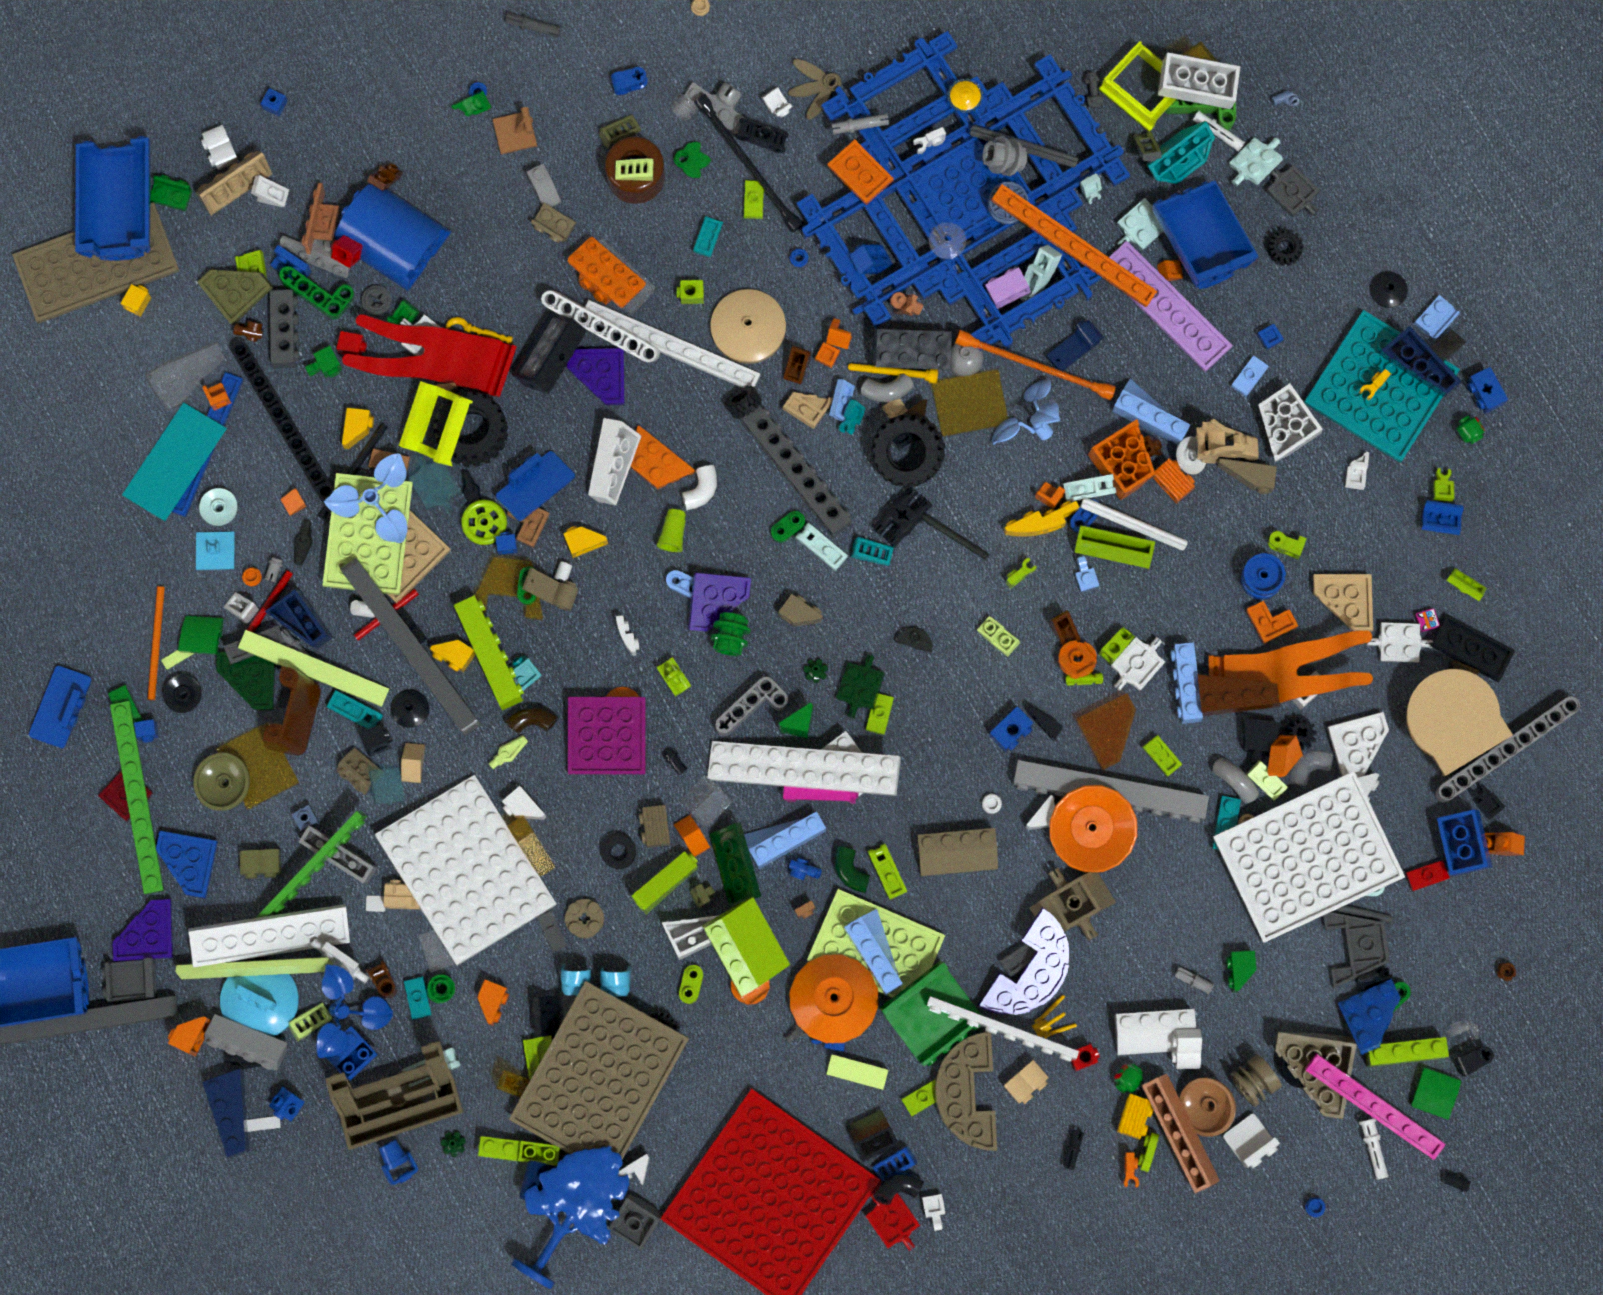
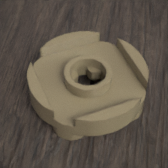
[565,899,604,939]

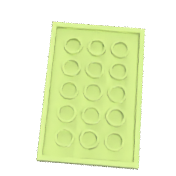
[323,473,413,595]
[807,889,945,998]

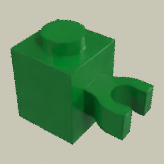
[305,346,342,378]

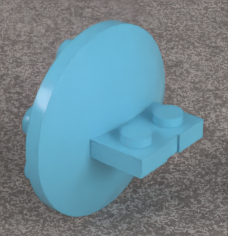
[220,974,299,1037]

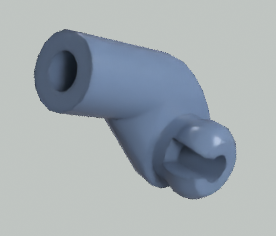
[1271,91,1300,106]

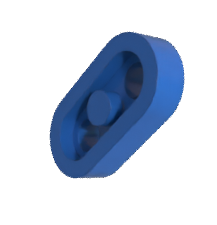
[1070,499,1099,533]

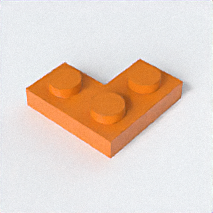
[1246,601,1298,644]

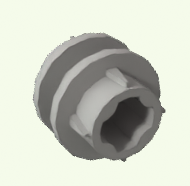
[983,136,1027,176]

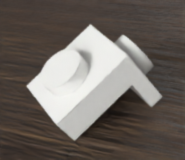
[761,87,792,118]

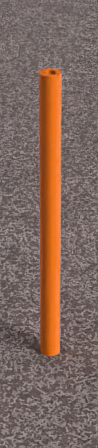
[147,586,165,700]

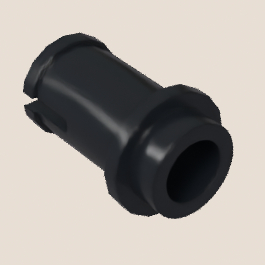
[665,750,688,776]
[1444,1172,1471,1193]

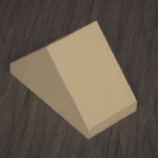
[401,743,425,783]

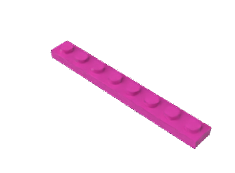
[1305,1053,1446,1160]

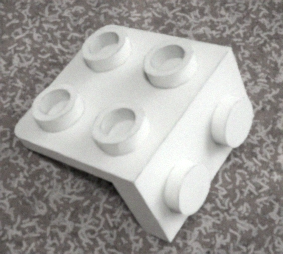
[1223,1114,1280,1168]

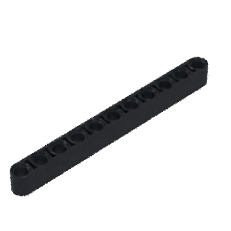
[232,341,334,516]

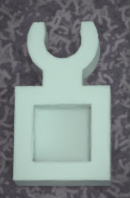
[1080,174,1102,204]

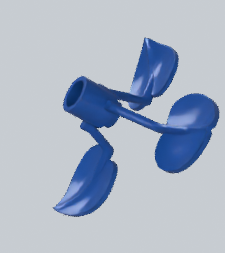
[316,964,393,1058]

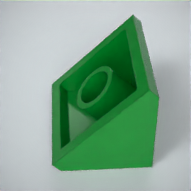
[779,702,813,738]

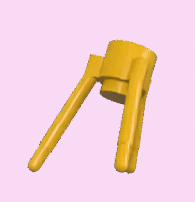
[1031,995,1077,1039]

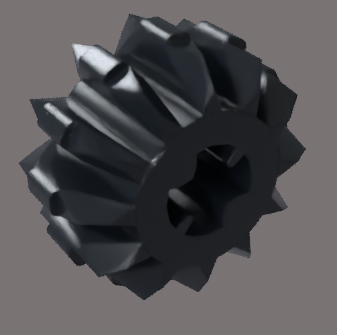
[1284,717,1317,751]

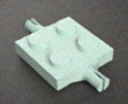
[1229,137,1283,186]
[1117,198,1164,251]

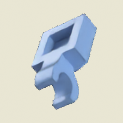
[1075,556,1099,592]

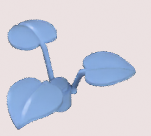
[992,378,1060,445]
[324,454,408,543]

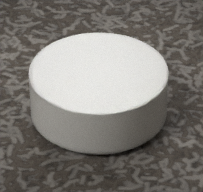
[982,794,1002,814]

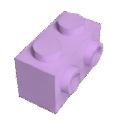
[985,267,1030,309]

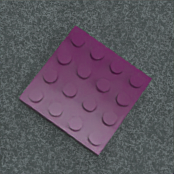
[568,697,646,774]

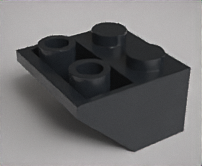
[846,1110,899,1162]

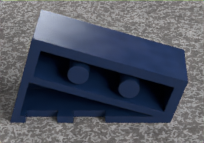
[265,589,333,649]

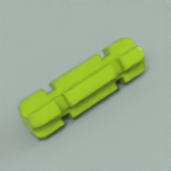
[1065,673,1103,686]

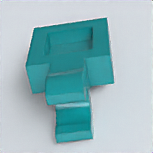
[839,399,866,435]

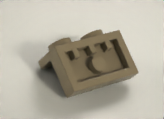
[531,203,577,243]
[336,748,383,795]

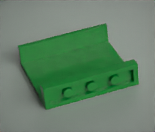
[879,961,985,1066]

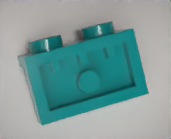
[510,655,542,691]

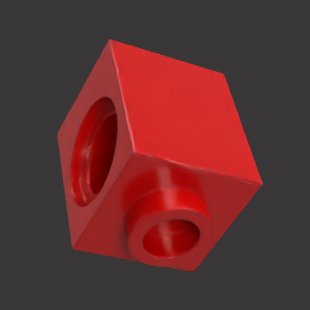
[331,235,363,268]
[337,331,367,356]
[1071,1044,1100,1072]

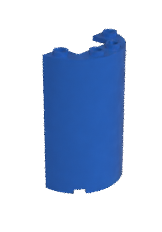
[75,136,150,261]

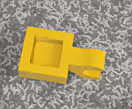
[1359,369,1391,400]

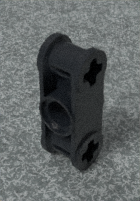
[736,118,789,153]

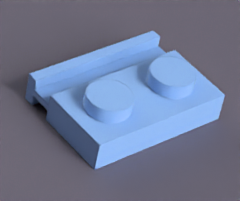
[1414,295,1460,341]

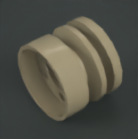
[1230,1054,1282,1107]

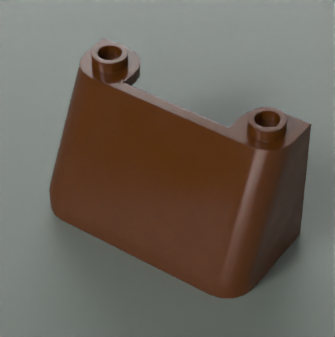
[262,666,321,756]

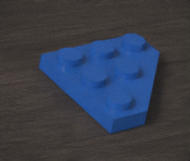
[156,831,218,899]
[1338,979,1400,1055]

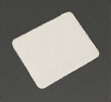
[366,896,385,912]

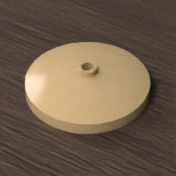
[711,289,786,364]

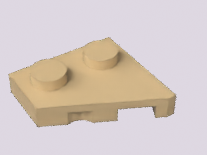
[783,392,833,429]

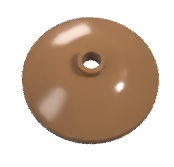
[1179,1077,1236,1137]

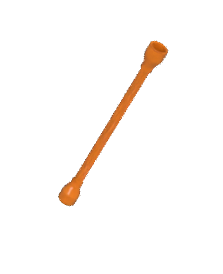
[955,330,1116,400]

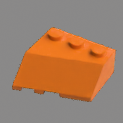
[1088,419,1155,501]

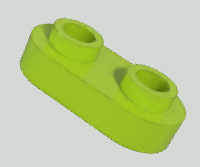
[679,965,703,1004]
[1138,1132,1159,1172]

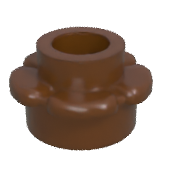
[1497,962,1517,981]

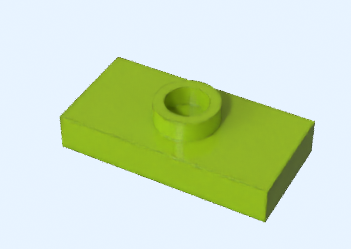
[744,181,764,219]
[1447,568,1487,601]
[866,694,894,735]
[1142,735,1182,777]
[902,1080,936,1117]

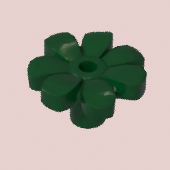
[804,659,828,683]
[441,1132,466,1157]

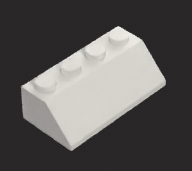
[1114,1009,1196,1055]

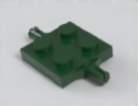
[836,655,885,719]

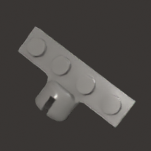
[683,82,745,134]

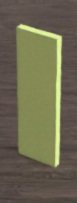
[161,650,195,670]

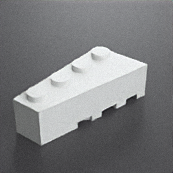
[588,418,641,505]

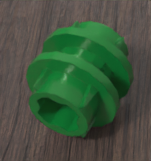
[710,612,751,656]

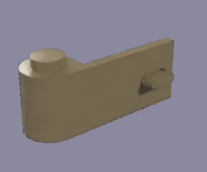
[522,568,579,611]

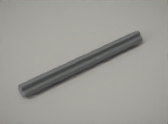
[970,125,1078,167]

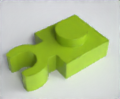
[1433,468,1454,502]

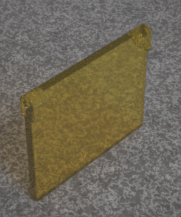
[931,370,1008,437]
[216,722,299,810]

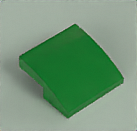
[178,616,224,655]
[1411,1067,1462,1120]

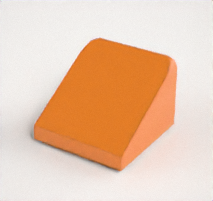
[1157,260,1183,281]
[280,488,306,516]

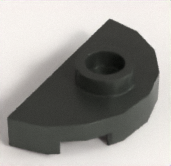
[895,628,933,654]

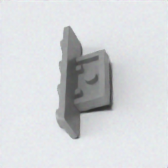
[280,234,350,278]

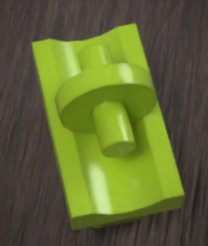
[656,657,691,697]

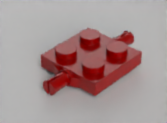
[865,1193,920,1251]

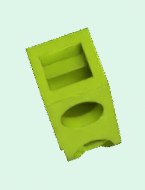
[1268,531,1307,560]
[1099,627,1135,665]

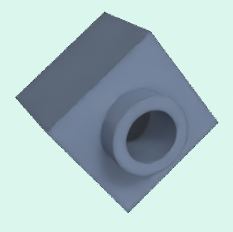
[292,805,320,833]

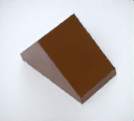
[783,346,811,385]
[1049,610,1081,646]

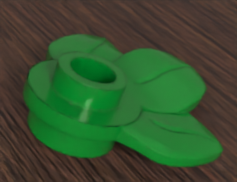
[674,142,711,178]

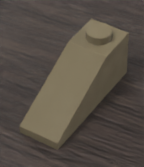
[1217,459,1277,495]

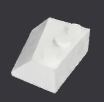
[1258,384,1323,462]

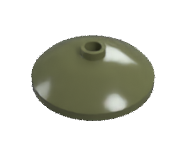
[193,753,250,811]

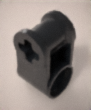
[1454,1046,1494,1077]

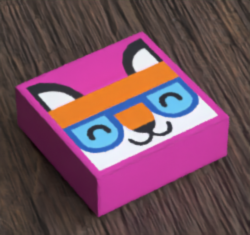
[1415,608,1440,633]

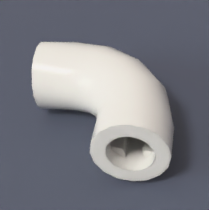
[682,465,717,511]

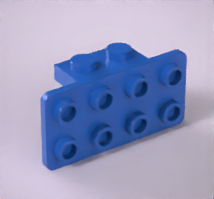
[496,451,575,521]
[29,666,92,748]

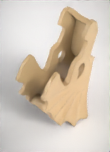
[1196,419,1259,464]

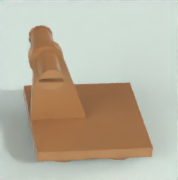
[493,107,537,155]

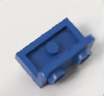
[1422,500,1464,535]

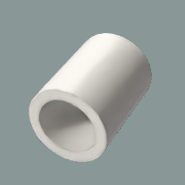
[554,562,572,582]

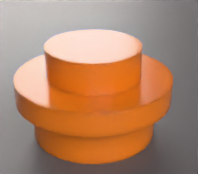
[242,567,262,587]

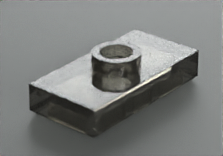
[1431,330,1466,362]

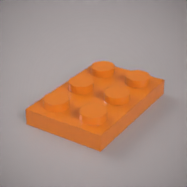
[827,140,894,205]

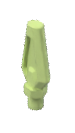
[488,735,528,769]

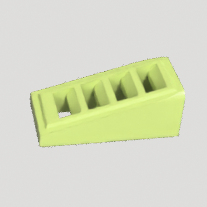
[615,159,654,181]
[289,1002,333,1041]

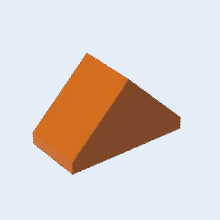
[674,815,710,857]

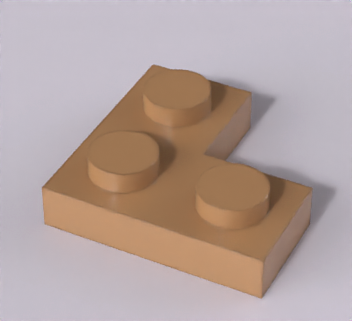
[507,508,550,548]

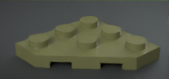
[197,270,274,325]

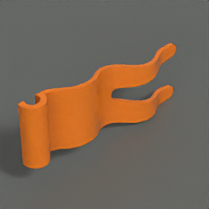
[1209,630,1373,703]

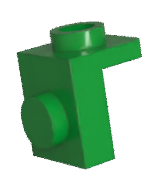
[386,300,420,325]

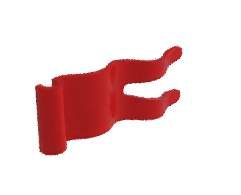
[342,315,517,398]

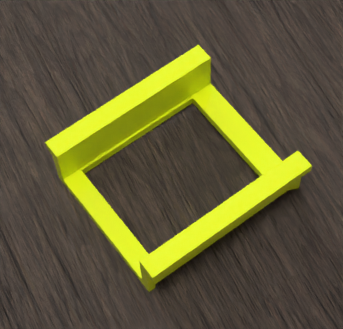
[1099,41,1176,132]
[399,381,473,467]

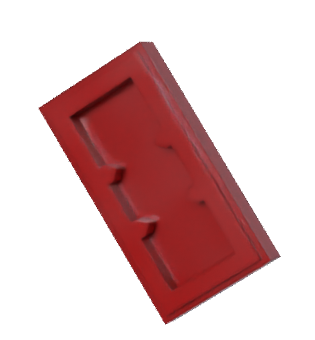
[1405,860,1450,892]

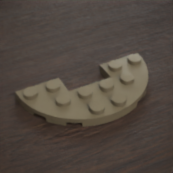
[935,1032,997,1151]

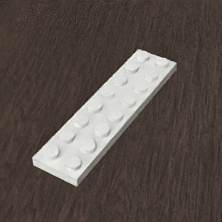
[188,904,350,967]

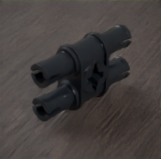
[872,487,933,548]

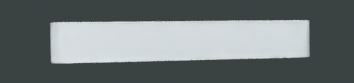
[541,291,660,362]

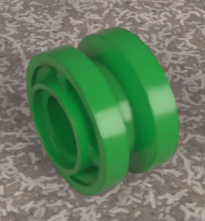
[426,975,455,1004]

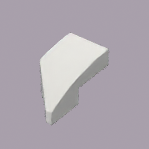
[1345,452,1369,490]

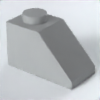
[527,164,561,207]

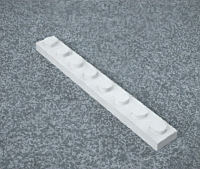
[927,997,1079,1062]

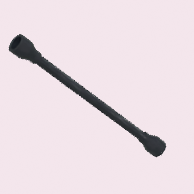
[694,94,804,233]

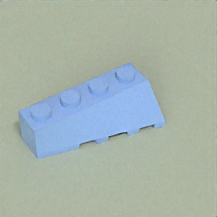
[1112,379,1190,446]
[744,812,826,869]
[844,909,903,996]

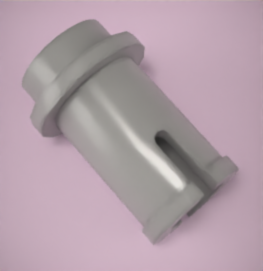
[264,558,283,583]

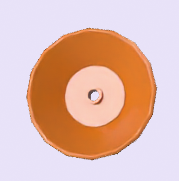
[1049,785,1137,873]
[790,954,878,1043]

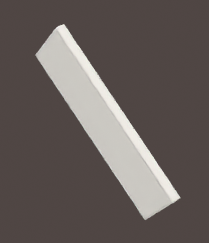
[247,1116,281,1132]

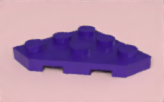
[567,348,625,405]
[688,572,751,632]
[113,899,173,962]

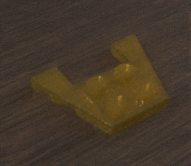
[475,557,543,621]

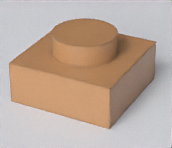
[794,900,815,919]

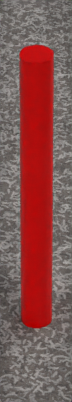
[247,570,293,633]
[354,589,419,641]

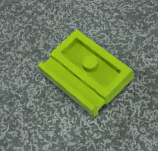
[235,250,267,278]
[523,1035,552,1080]

